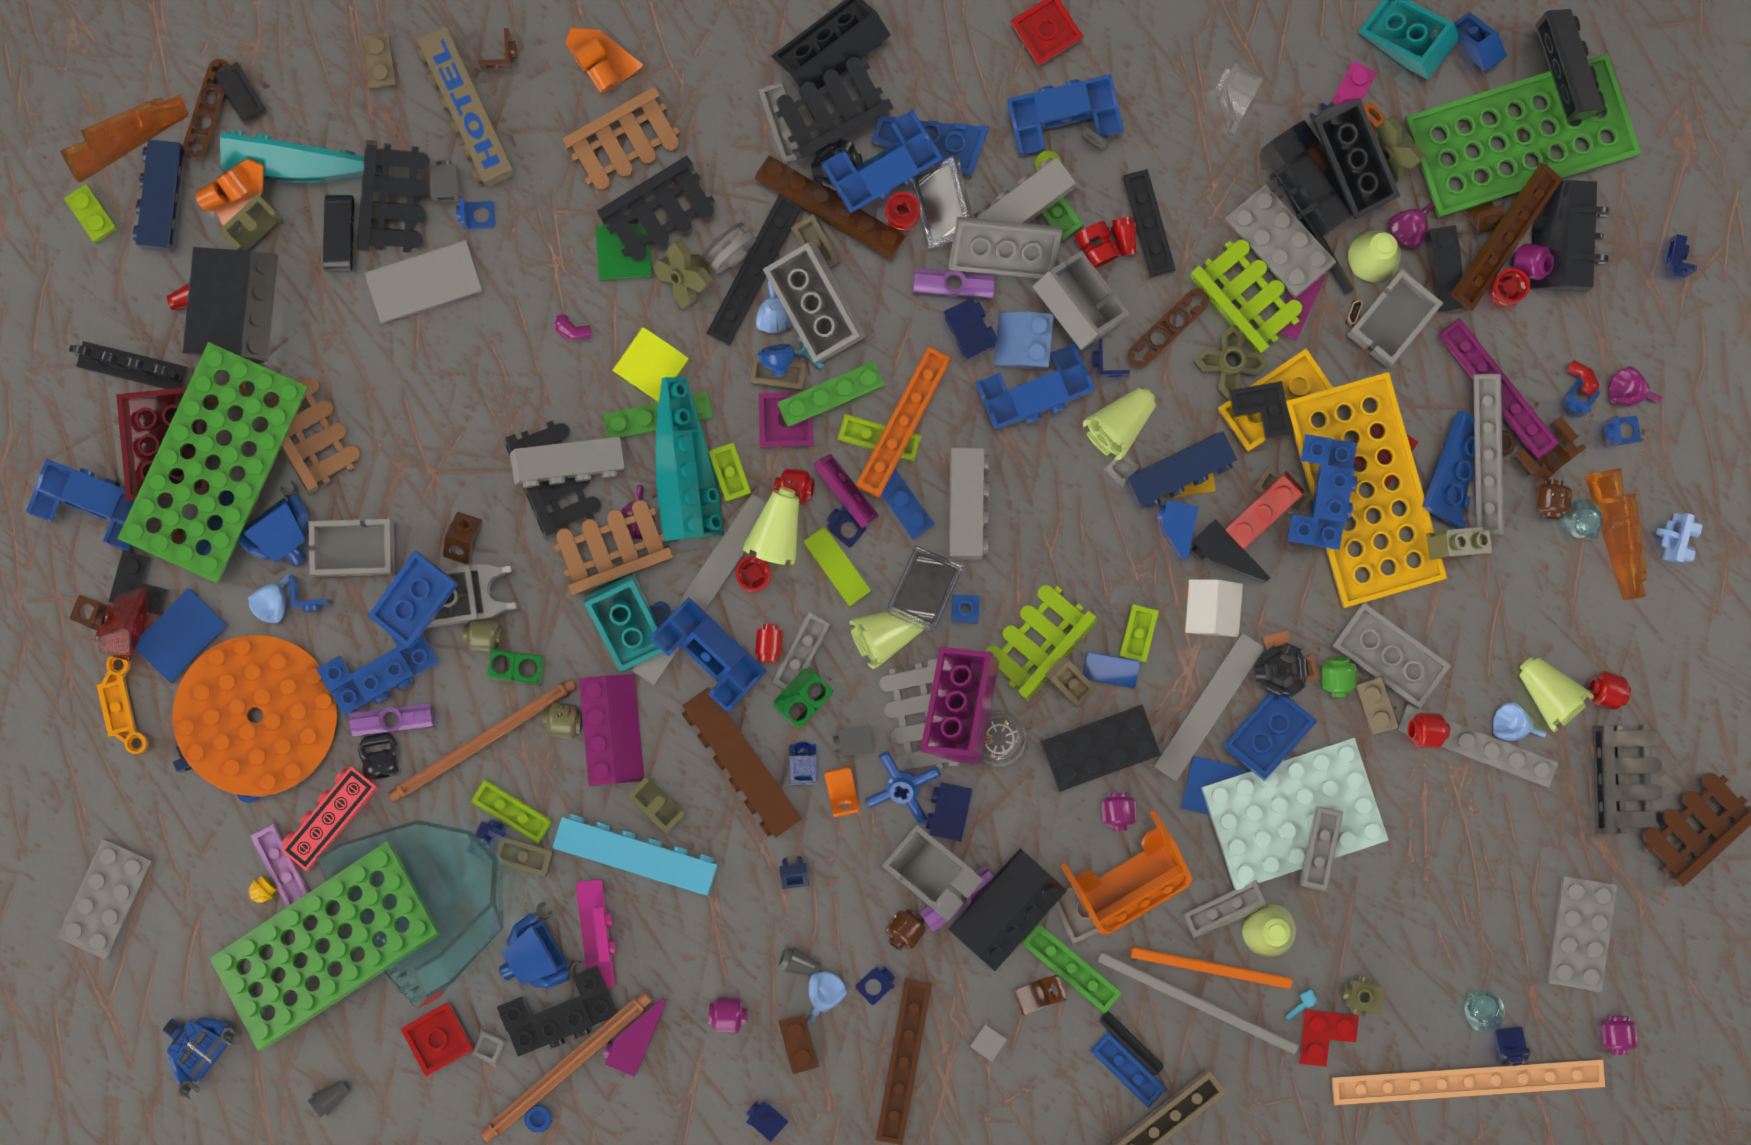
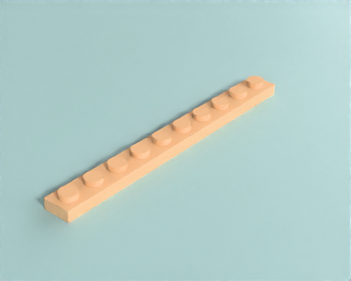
[1331,1059,1605,1105]

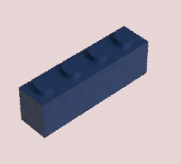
[133,139,185,252]
[1125,431,1237,509]

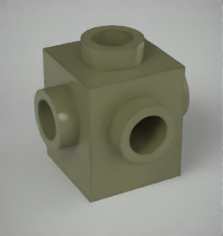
[1342,976,1386,1017]

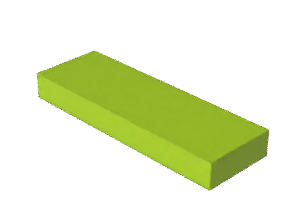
[837,414,922,462]
[803,526,871,607]
[470,779,554,844]

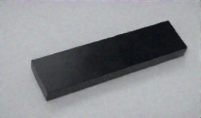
[1121,169,1176,279]

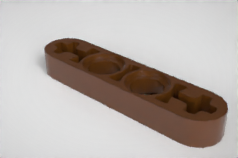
[183,59,230,160]
[1127,289,1209,369]

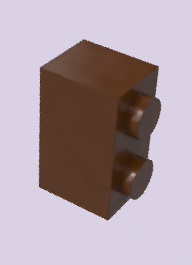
[778,1013,820,1074]

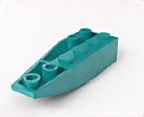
[220,130,382,183]
[655,377,724,541]

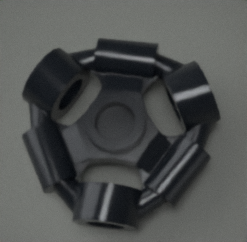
[810,139,863,193]
[1254,642,1309,697]

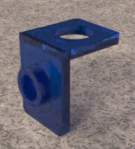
[1092,339,1130,378]
[826,506,866,548]
[855,965,896,1005]

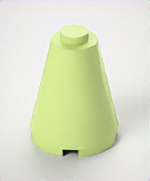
[1348,230,1401,283]
[1083,388,1156,460]
[743,487,799,565]
[850,609,926,669]
[1519,657,1594,732]
[1242,903,1296,957]

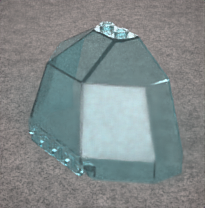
[316,820,504,1009]

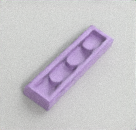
[250,823,318,928]

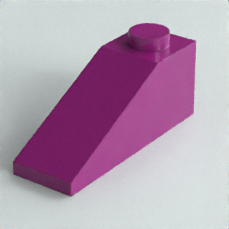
[603,998,668,1077]

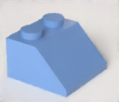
[994,312,1054,371]

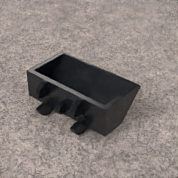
[1261,120,1352,237]
[1530,180,1611,292]

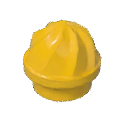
[248,875,277,903]

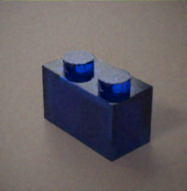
[943,298,998,363]
[925,782,972,842]

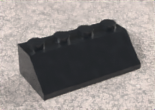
[771,0,891,92]
[1535,9,1605,124]
[1313,98,1401,219]
[948,848,1067,971]

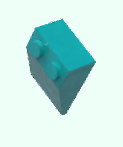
[1359,0,1459,80]
[584,572,663,672]

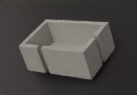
[1032,250,1130,350]
[1347,269,1443,369]
[309,519,395,577]
[882,825,983,921]

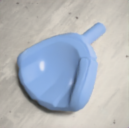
[756,281,792,334]
[248,574,291,623]
[1493,701,1546,741]
[807,971,847,1023]

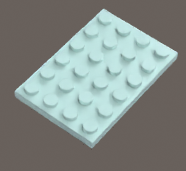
[1201,738,1388,891]

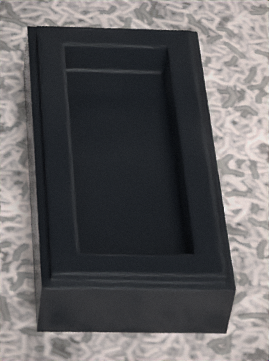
[214,62,265,122]

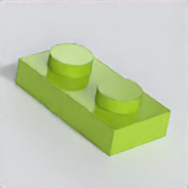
[64,184,117,244]
[708,442,751,502]
[1119,604,1159,663]

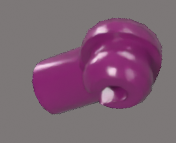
[554,314,592,341]

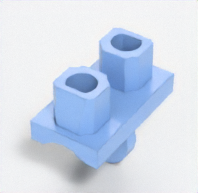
[1656,513,1703,562]

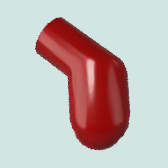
[1567,359,1599,396]

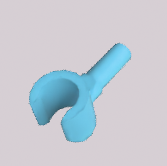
[794,338,824,370]
[1285,989,1317,1021]

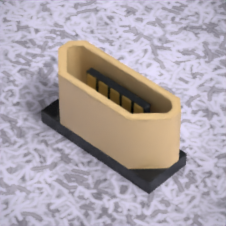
[1345,300,1363,327]

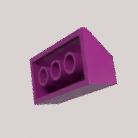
[921,647,999,765]
[579,674,645,786]

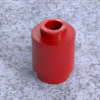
[755,624,783,663]

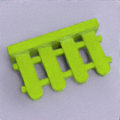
[1189,240,1302,354]
[985,585,1098,702]

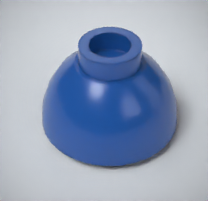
[757,344,795,376]

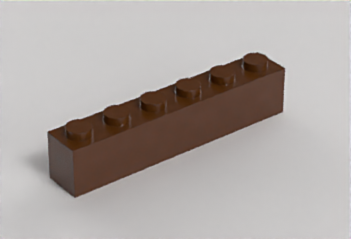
[681,687,802,838]

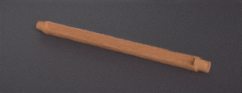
[388,678,577,803]
[480,992,652,1142]

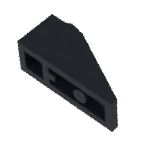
[1425,225,1465,313]
[1191,519,1271,583]

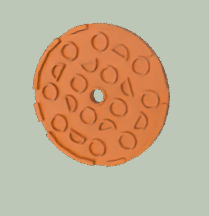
[173,635,337,797]

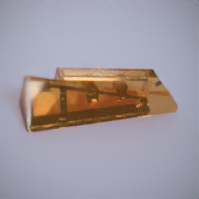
[60,95,188,183]
[1585,468,1647,600]

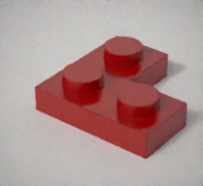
[1299,1009,1359,1067]

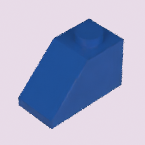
[1454,12,1507,71]
[1156,500,1199,561]

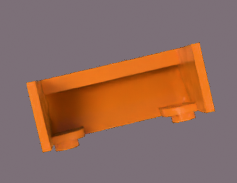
[1060,810,1192,935]

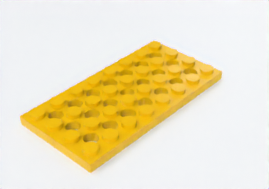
[1286,372,1447,608]

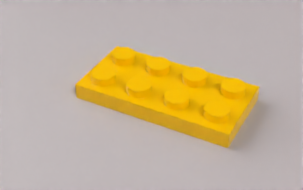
[1217,349,1333,453]

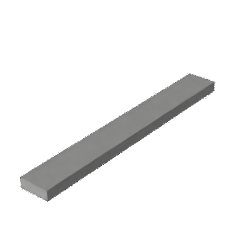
[632,493,766,686]
[1096,951,1299,1055]

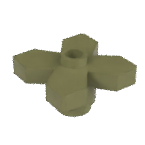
[1376,116,1425,183]
[652,239,713,309]
[1194,325,1268,399]

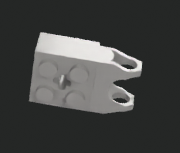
[427,564,518,629]

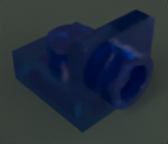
[1664,234,1697,277]
[789,742,817,785]
[468,818,508,855]
[1494,1026,1531,1066]
[746,1099,789,1142]

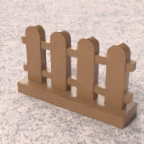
[562,86,680,190]
[263,376,360,495]
[553,500,673,595]

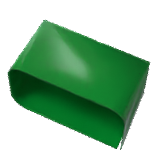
[487,649,546,686]
[773,668,834,729]

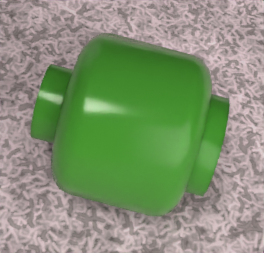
[1322,656,1357,697]

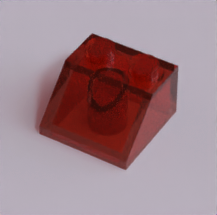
[95,587,149,661]

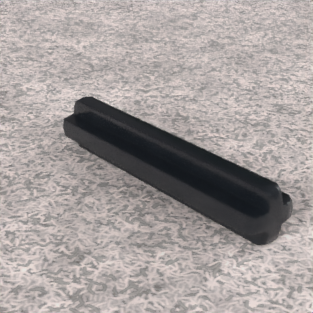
[1099,1011,1164,1075]

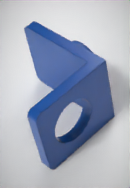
[456,197,496,230]
[1561,378,1600,417]
[1605,416,1641,447]
[289,576,331,612]

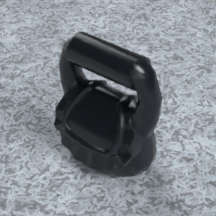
[358,732,399,780]

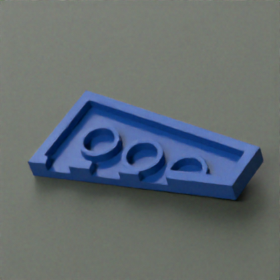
[871,116,989,177]
[1422,411,1475,529]

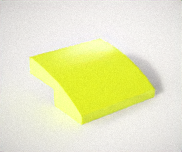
[612,327,689,402]

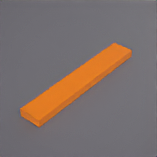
[856,346,952,498]
[1129,946,1293,989]

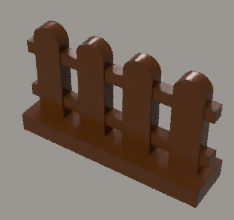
[1642,773,1751,887]

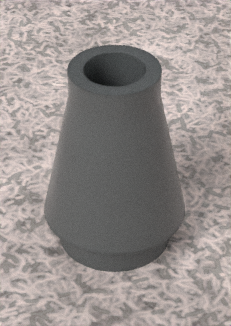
[778,946,821,976]
[307,1080,350,1118]

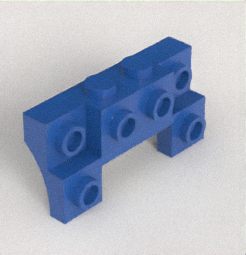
[1007,74,1124,156]
[820,110,942,213]
[975,343,1095,431]
[1287,434,1357,550]
[26,459,134,552]
[649,597,766,713]
[316,634,440,716]

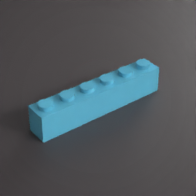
[552,813,718,896]

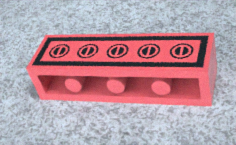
[281,767,378,873]

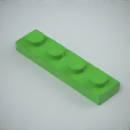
[777,361,885,427]
[603,391,713,439]
[1021,923,1122,1013]

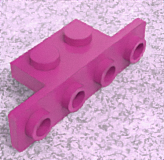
[576,879,616,988]

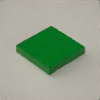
[596,224,652,281]

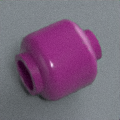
[1512,243,1554,280]
[1101,792,1137,831]
[708,997,748,1033]
[1602,1016,1637,1055]

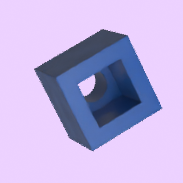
[951,594,980,624]

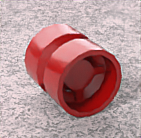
[885,192,920,233]
[1074,221,1121,268]
[1488,268,1530,308]
[735,556,771,593]

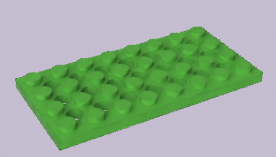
[1405,53,1642,218]
[117,342,309,583]
[210,841,441,1051]

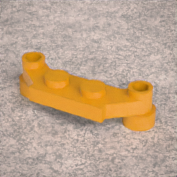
[96,654,149,754]

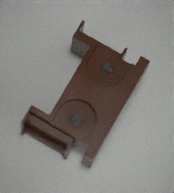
[1510,415,1586,487]

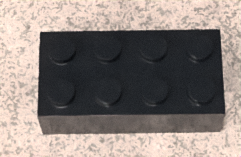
[1040,704,1161,792]

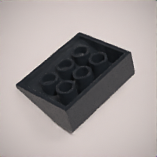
[182,247,278,364]

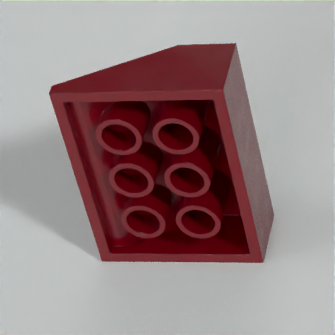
[116,387,210,502]

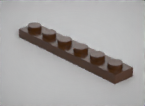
[755,155,906,260]
[1450,163,1563,311]
[876,978,932,1145]

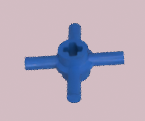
[865,751,941,823]

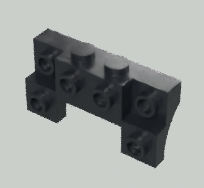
[497,965,618,1057]

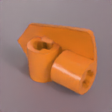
[565,28,643,94]
[196,158,264,226]

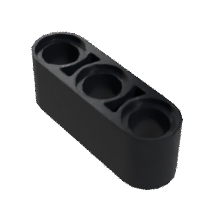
[323,195,355,271]

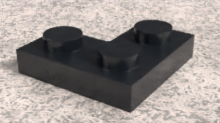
[1228,381,1292,439]
[108,550,169,616]

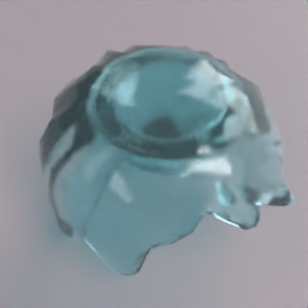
[1562,498,1604,540]
[1464,990,1505,1034]

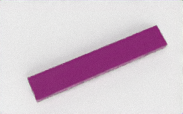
[1437,318,1559,460]

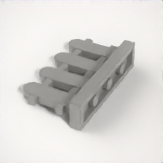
[879,659,963,774]

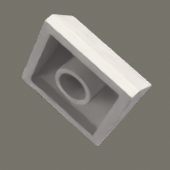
[1185,579,1243,637]

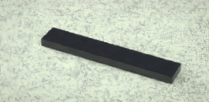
[706,194,803,346]

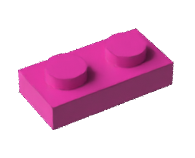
[1330,61,1377,105]

